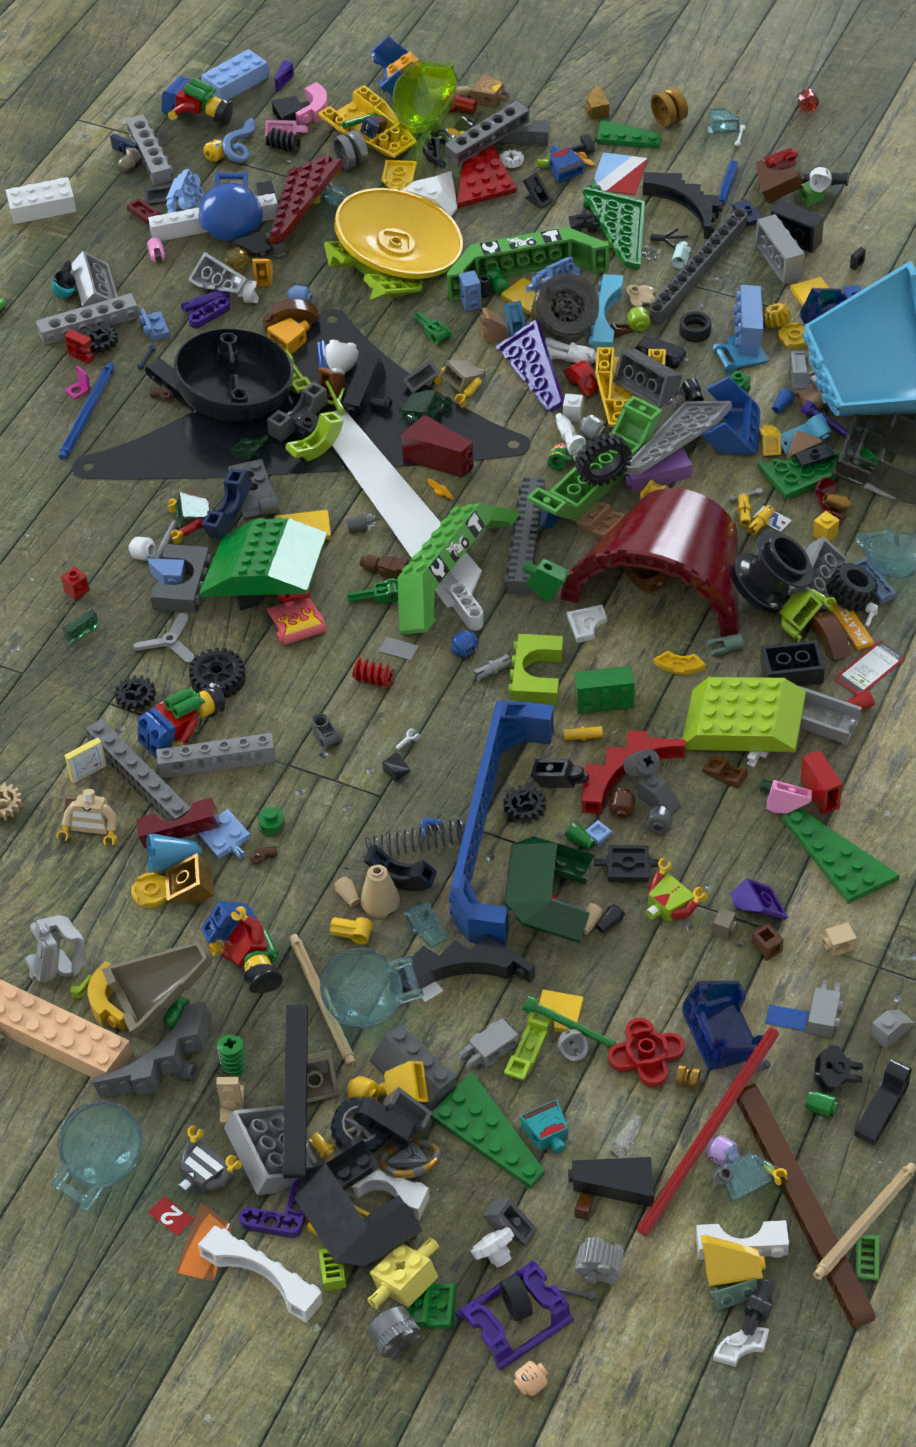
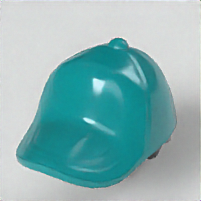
[51,260,76,299]

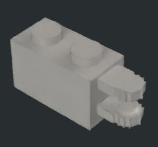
[807,980,843,1038]
[457,1018,519,1069]

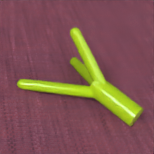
[326,381,345,415]

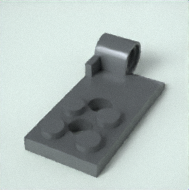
[228,459,280,520]

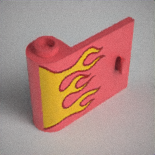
[266,598,327,645]

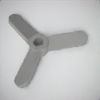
[133,613,195,664]

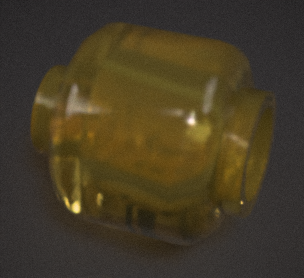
[224,246,249,270]

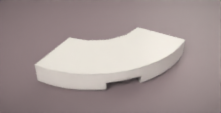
[713,1327,769,1367]

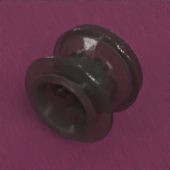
[530,273,599,345]

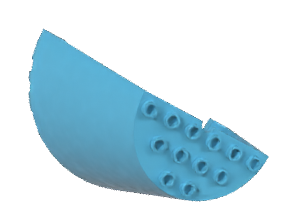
[803,261,916,416]

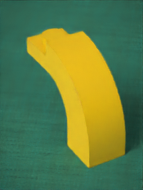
[88,961,128,1032]

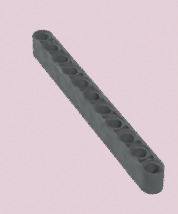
[649,209,747,324]

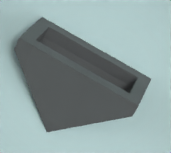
[143,184,172,204]
[403,360,440,394]

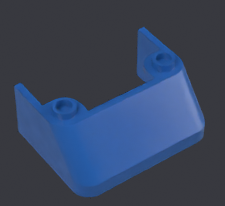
[702,376,760,455]

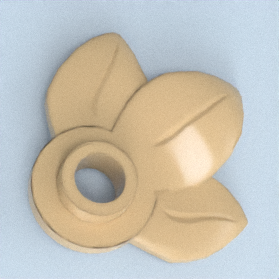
[626,285,655,307]

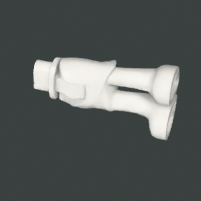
[545,338,597,365]
[556,413,586,461]

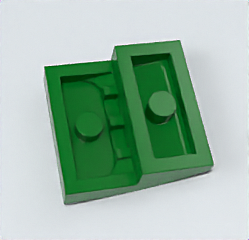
[406,1283,457,1329]

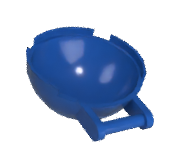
[198,171,263,241]

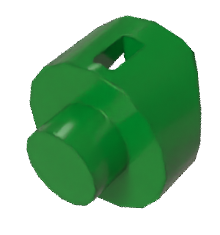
[258,807,285,837]

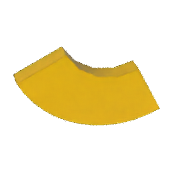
[653,650,706,675]

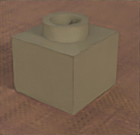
[712,908,738,940]

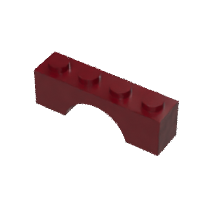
[136,798,220,848]

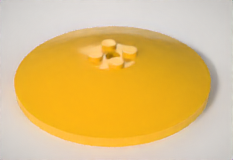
[334,188,463,279]

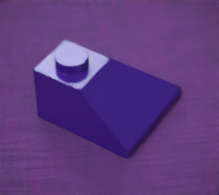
[730,878,788,920]

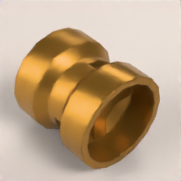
[675,1064,701,1090]

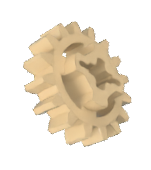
[0,783,23,821]

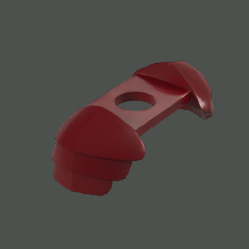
[815,477,846,523]

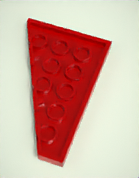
[457,145,517,208]

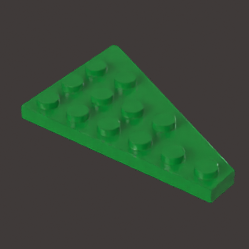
[582,187,645,270]

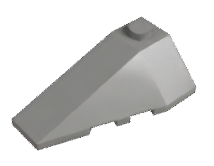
[188,252,248,294]

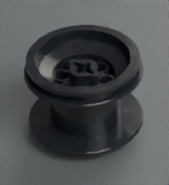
[731,531,814,613]

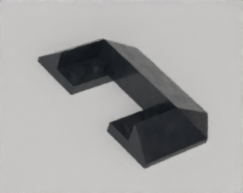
[294,1135,423,1268]

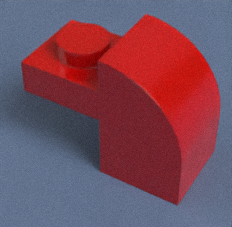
[563,361,599,397]

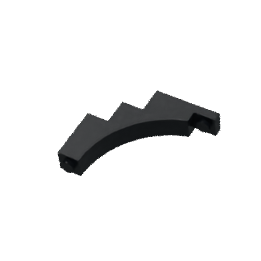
[392,934,535,1000]

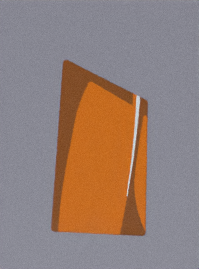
[176,1202,232,1281]

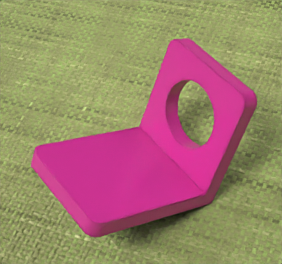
[65,366,91,399]

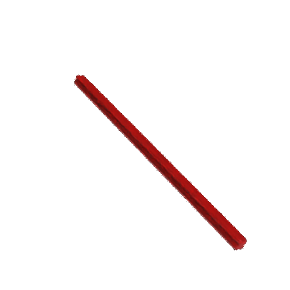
[637,1027,779,1236]

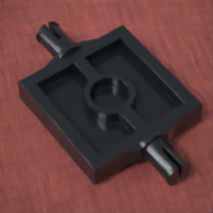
[594,845,660,882]

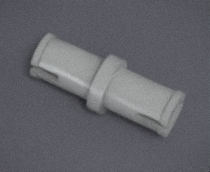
[473,654,512,681]

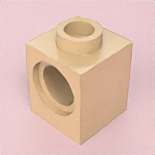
[823,922,857,957]

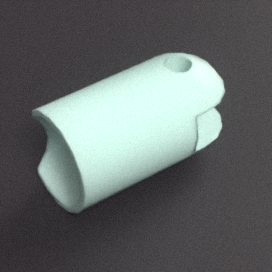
[671,241,691,269]

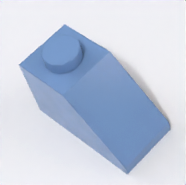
[148,558,186,585]

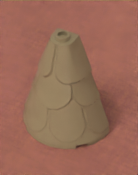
[102,942,214,1037]

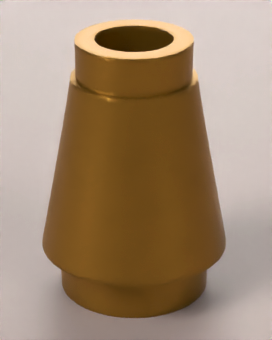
[823,493,851,512]

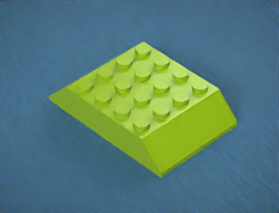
[682,677,806,752]

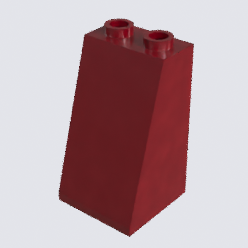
[401,415,474,477]

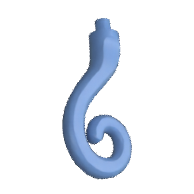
[222,118,256,163]

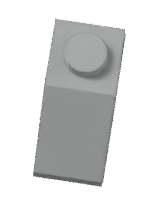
[870,1010,915,1049]

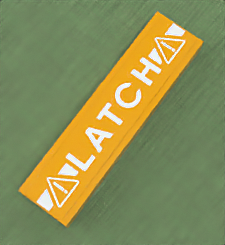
[831,604,874,651]

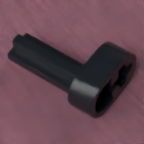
[571,133,595,154]

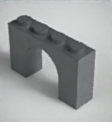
[150,544,212,613]

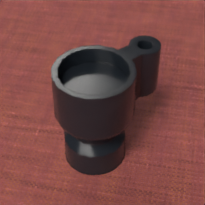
[675,378,704,401]

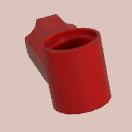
[444,92,477,114]

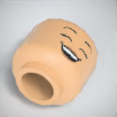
[513,1361,549,1396]

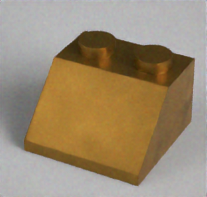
[165,853,214,904]

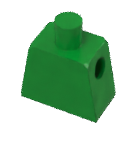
[522,559,570,603]

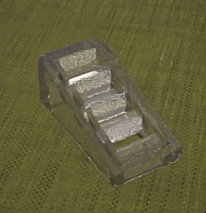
[611,1113,641,1158]

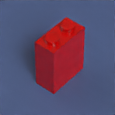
[800,750,843,815]

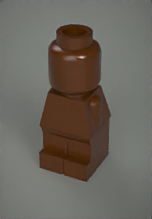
[360,554,409,580]

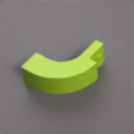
[285,411,344,461]

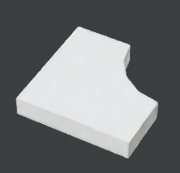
[567,605,607,643]

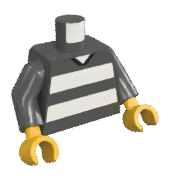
[178,1126,242,1195]

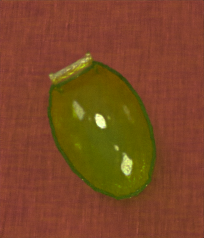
[392,58,458,134]

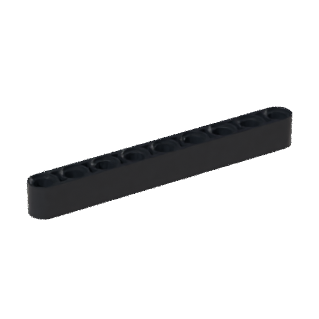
[283,1004,308,1179]

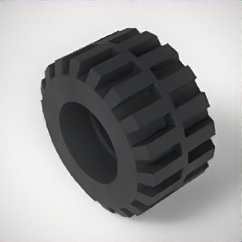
[826,563,878,612]

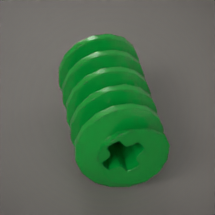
[217,1035,247,1077]

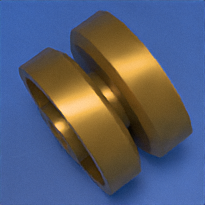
[650,86,688,127]

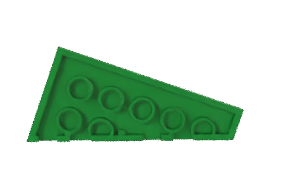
[431,1071,545,1189]

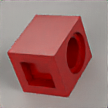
[61,567,90,600]

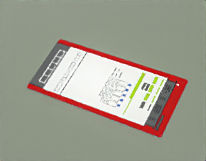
[834,640,906,695]

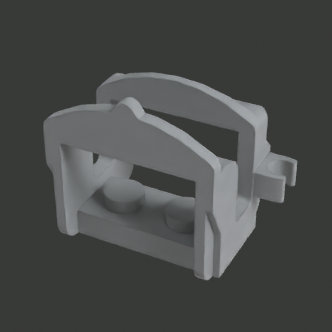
[25,915,86,983]

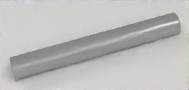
[153,520,179,559]

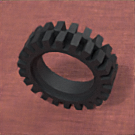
[575,433,632,486]

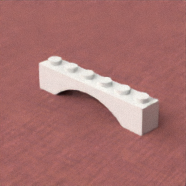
[198,1225,323,1323]

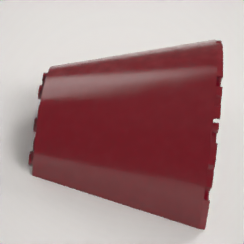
[560,488,739,637]

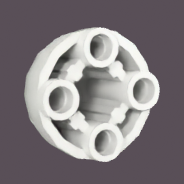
[325,340,359,375]

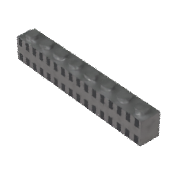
[85,719,190,821]

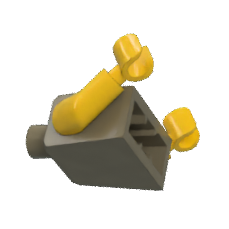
[433,360,486,408]

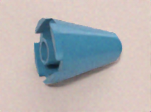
[146,834,202,873]

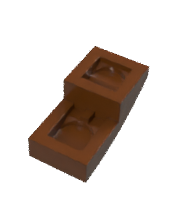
[702,756,748,788]

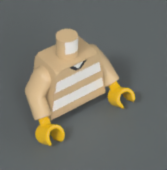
[56,789,118,846]

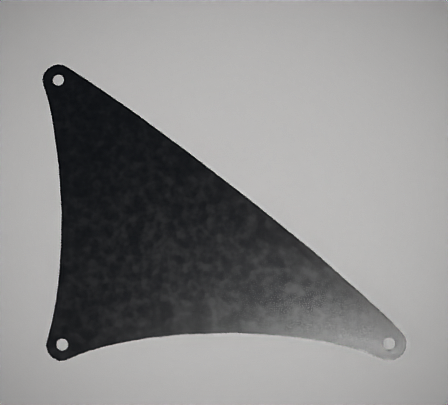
[72,309,530,479]

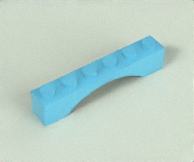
[589,274,623,352]

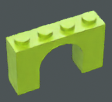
[508,634,563,705]

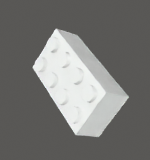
[6,177,76,224]

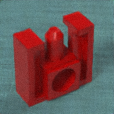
[65,329,95,364]

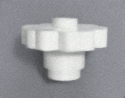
[471,1227,514,1267]

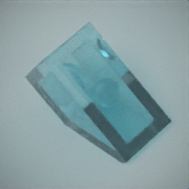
[708,108,740,133]
[403,902,448,948]

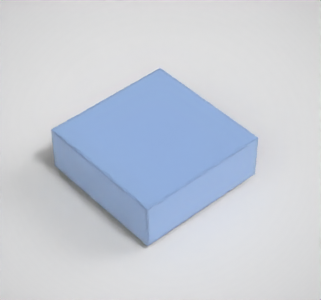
[585,820,612,846]

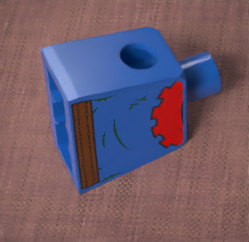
[548,145,585,184]

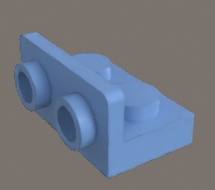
[139,308,170,342]

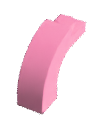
[295,82,328,125]

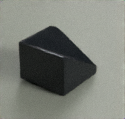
[382,752,410,781]

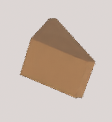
[786,430,822,460]

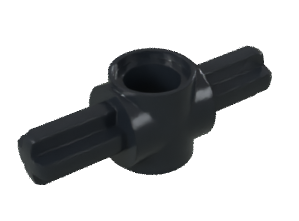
[741,1279,775,1336]

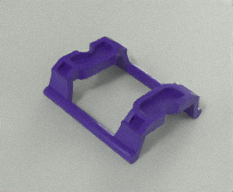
[455,1261,574,1371]

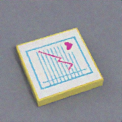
[64,738,107,784]

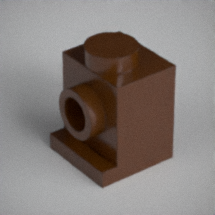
[751,923,784,961]

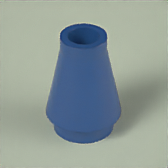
[772,388,795,414]

